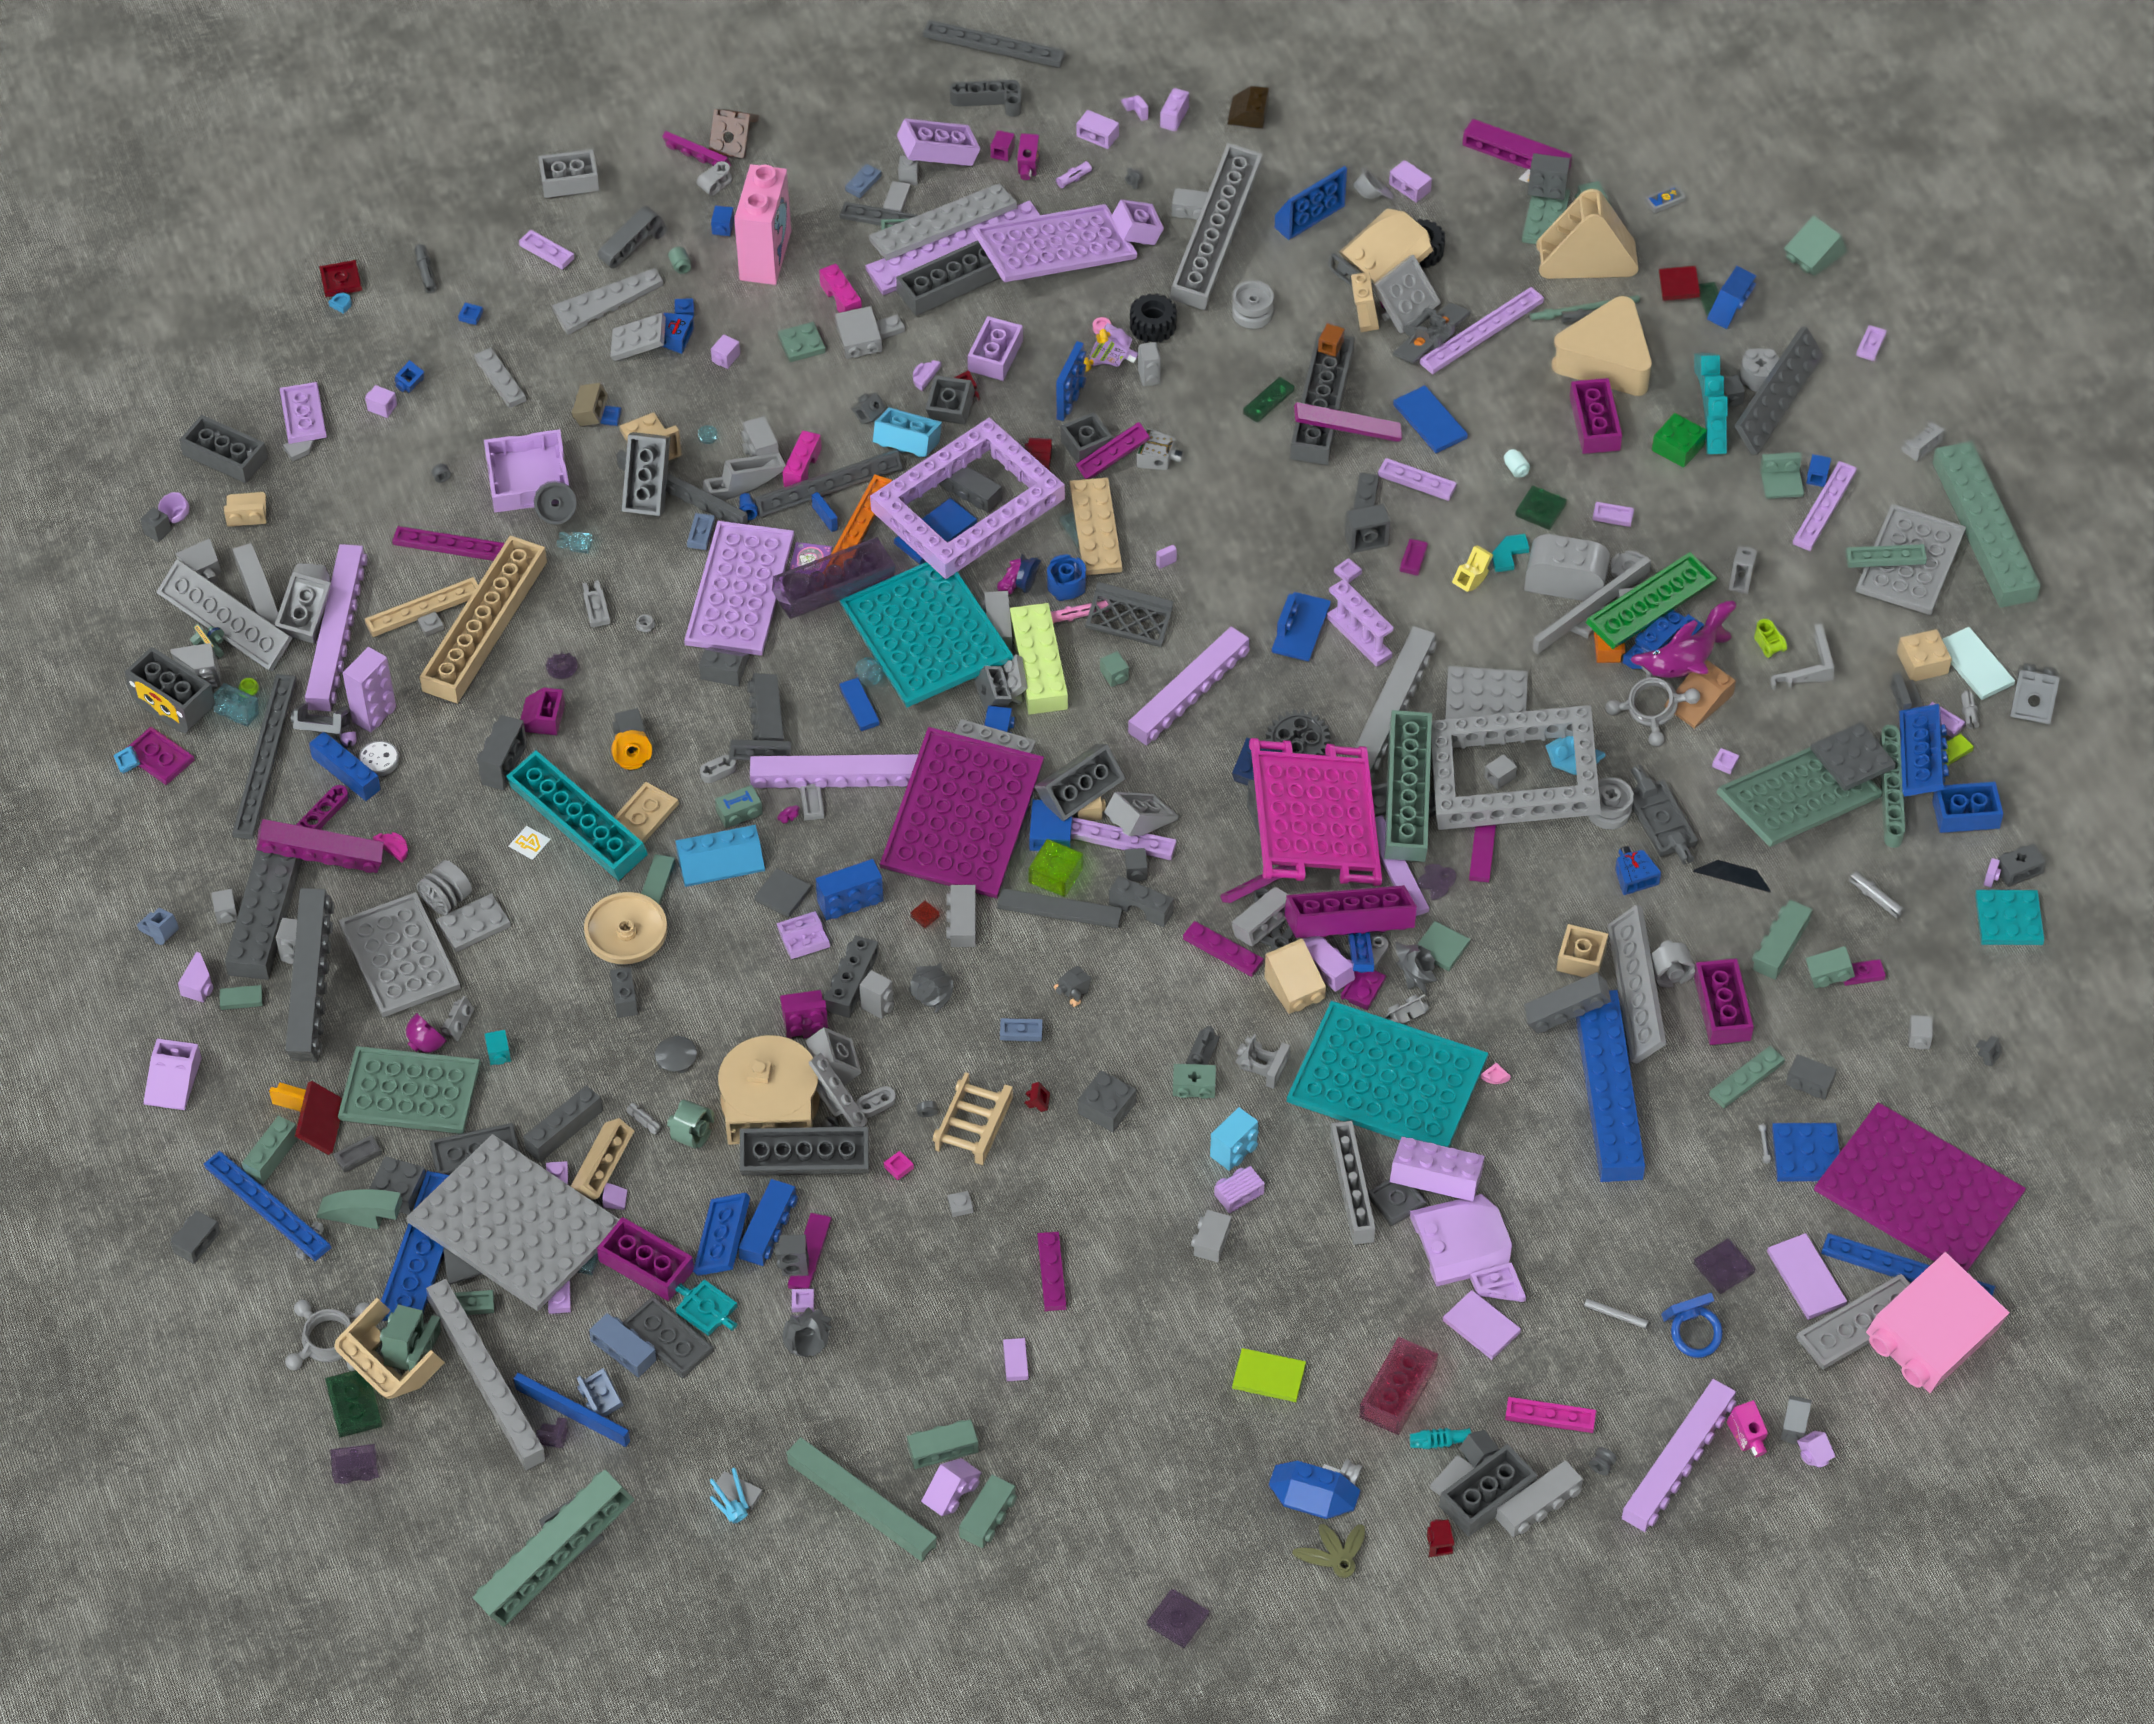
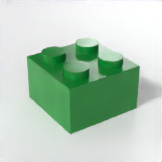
[1652,412,1707,468]

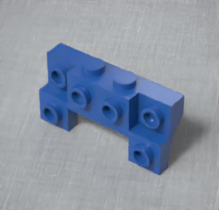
[1623,610,1704,669]

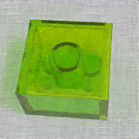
[1028,839,1083,897]

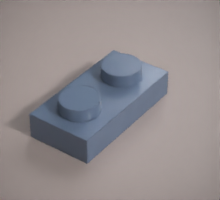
[845,164,881,198]
[687,513,715,550]
[1000,1018,1042,1041]

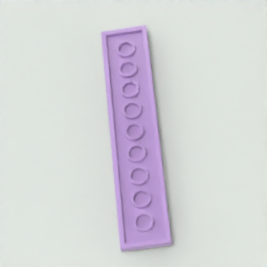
[866,201,1040,295]

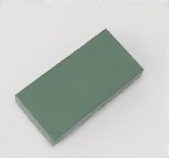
[220,985,263,1010]

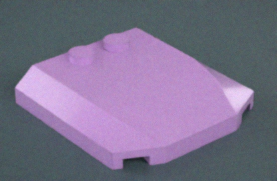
[1410,1194,1512,1287]

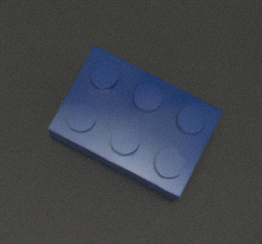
[1932,782,2003,833]
[815,859,883,921]

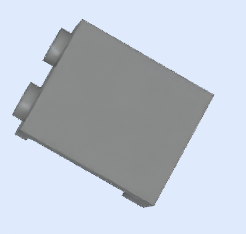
[835,306,882,359]

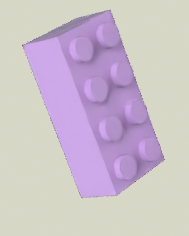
[897,119,980,166]
[343,647,396,733]
[1390,1137,1485,1202]

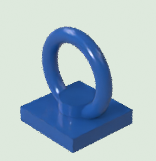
[1661,1293,1723,1358]

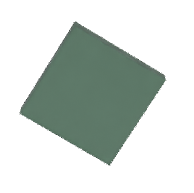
[1417,921,1470,971]

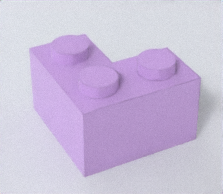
[921,1458,982,1516]

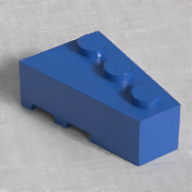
[1707,266,1757,329]

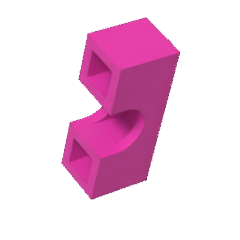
[819,263,862,313]
[783,430,821,487]

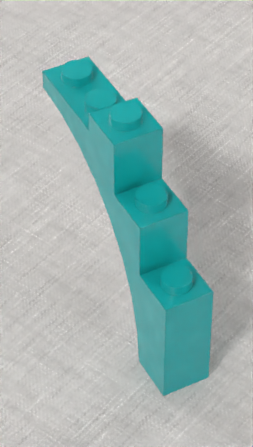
[1694,353,1728,454]

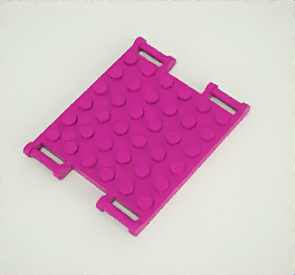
[1249,738,1382,886]

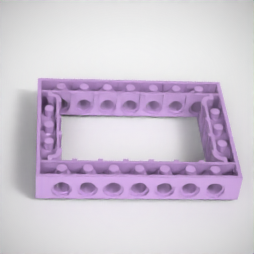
[870,417,1065,579]

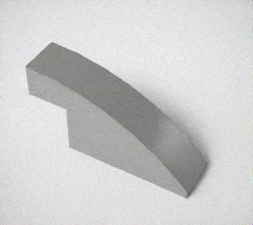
[702,453,786,501]
[232,542,278,624]

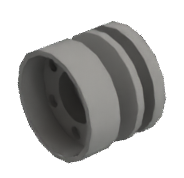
[417,860,472,915]

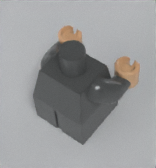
[1054,966,1092,1007]

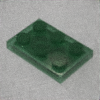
[325,1370,383,1438]

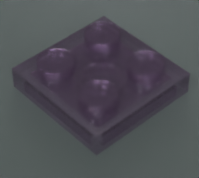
[1693,1239,1755,1294]

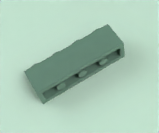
[1752,900,1812,980]

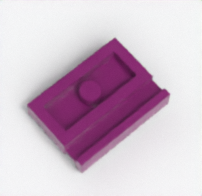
[1341,970,1386,1010]

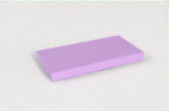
[280,382,327,444]
[1767,1233,1847,1320]

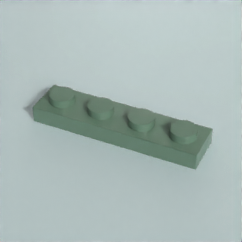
[1845,544,1927,568]
[1709,1046,1785,1109]

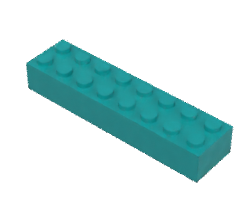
[506,750,648,881]

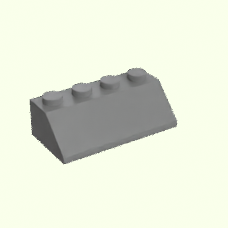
[171,643,222,689]

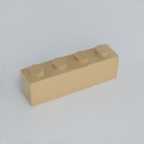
[571,1118,634,1200]

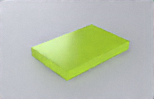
[1232,1348,1306,1402]

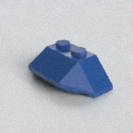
[1269,1461,1361,1519]

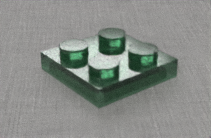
[1515,485,1567,530]

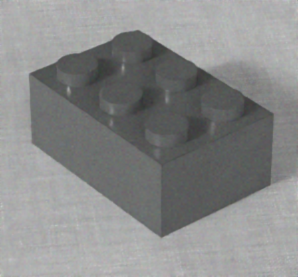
[476,715,527,790]

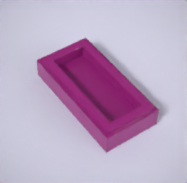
[1399,539,1428,576]

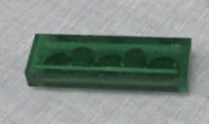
[1243,376,1294,423]

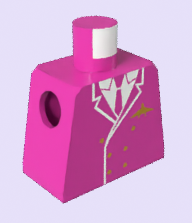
[1726,1400,1768,1457]

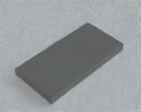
[429,1123,520,1175]
[622,1296,714,1379]

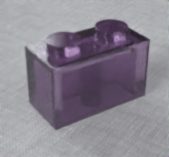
[330,1444,379,1484]

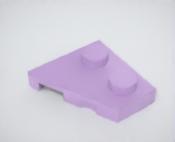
[1470,1263,1526,1302]

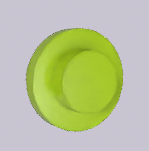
[239,678,259,697]

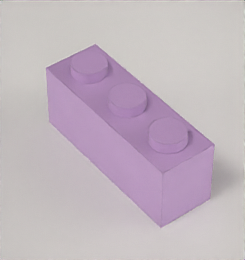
[1302,936,1355,992]

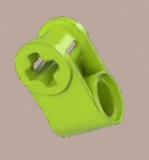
[1754,619,1787,658]

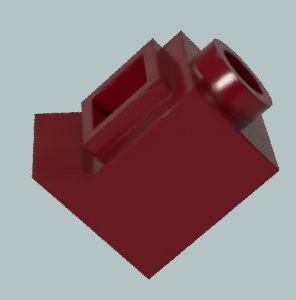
[1426,1519,1454,1558]

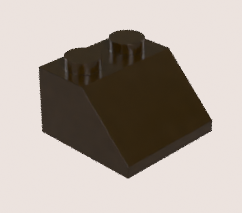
[1227,86,1269,129]

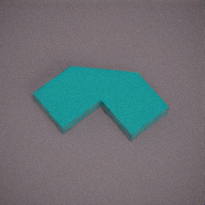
[1491,534,1529,572]

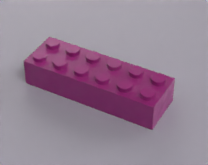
[1284,885,1417,938]

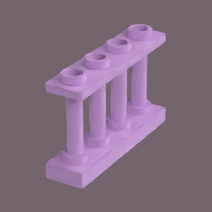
[1327,580,1393,667]

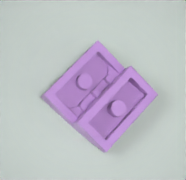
[777,911,830,959]

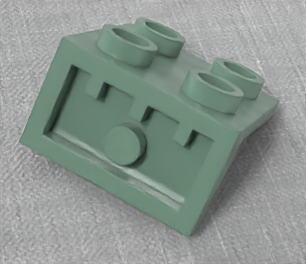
[1760,452,1804,499]

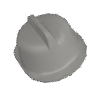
[1353,167,1394,199]

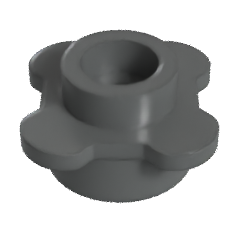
[1125,167,1142,189]

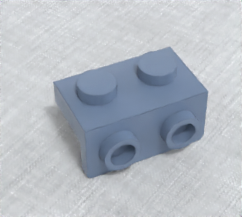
[577,1368,624,1417]

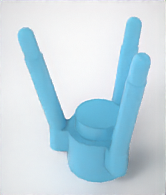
[710,1468,749,1524]

